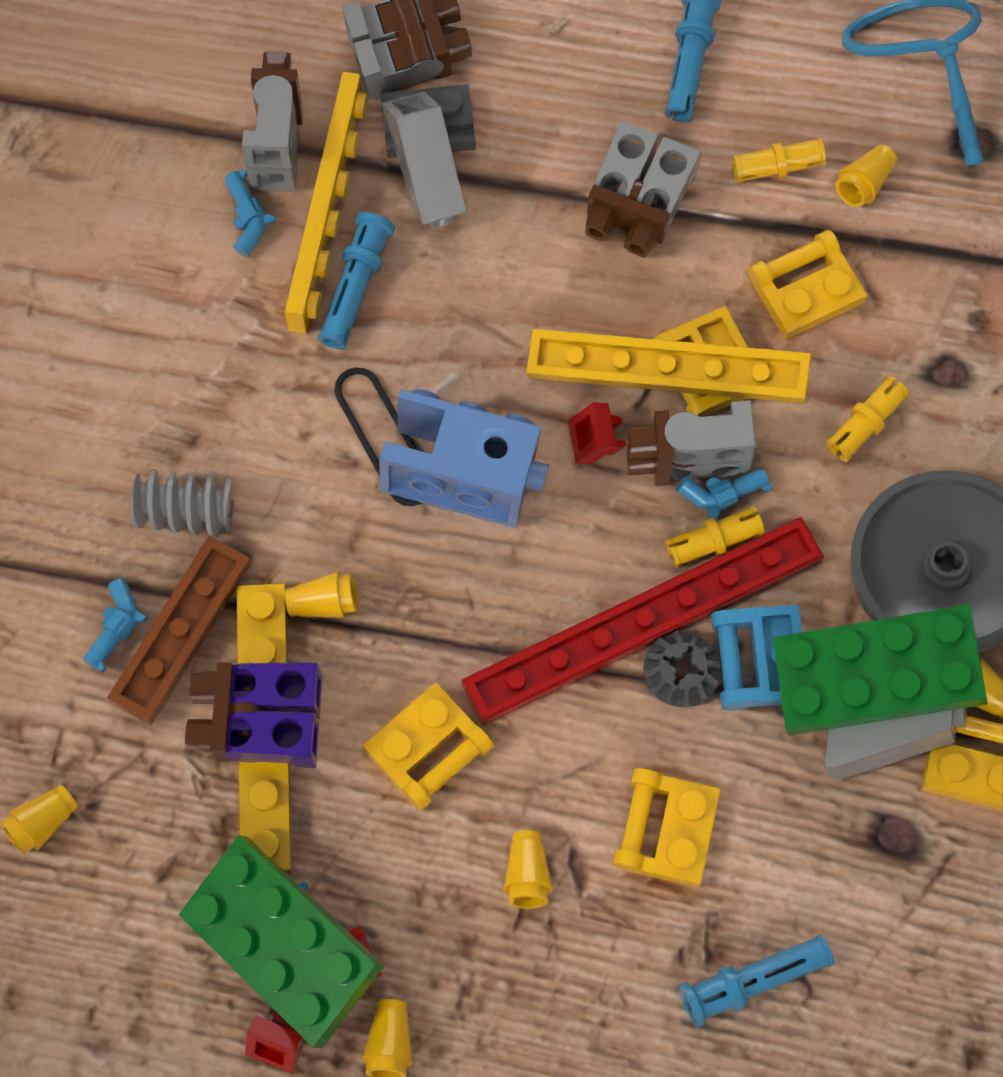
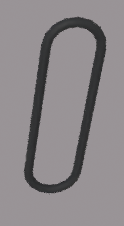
[334,367,422,507]

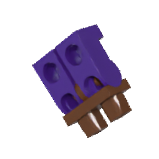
[185,662,323,768]

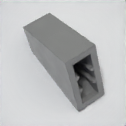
[382,91,466,227]
[825,708,967,780]

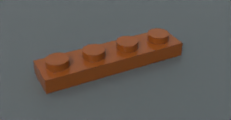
[107,536,252,726]

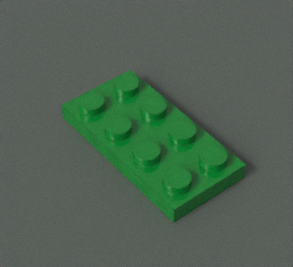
[773,604,988,736]
[178,835,384,1048]

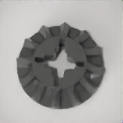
[644,630,722,707]

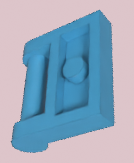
[711,605,802,711]

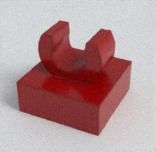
[568,402,627,465]
[245,1011,303,1074]

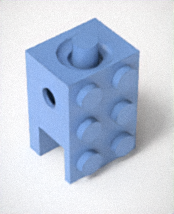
[379,389,549,528]

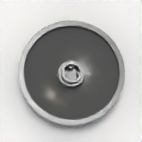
[850,471,1003,653]

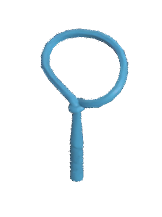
[842,0,984,167]

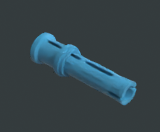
[665,0,722,122]
[318,212,395,350]
[679,935,834,1028]

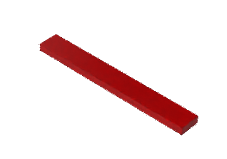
[462,517,824,726]

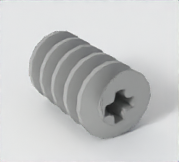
[130,469,235,537]

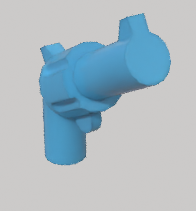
[224,169,276,257]
[676,467,772,520]
[83,578,148,673]

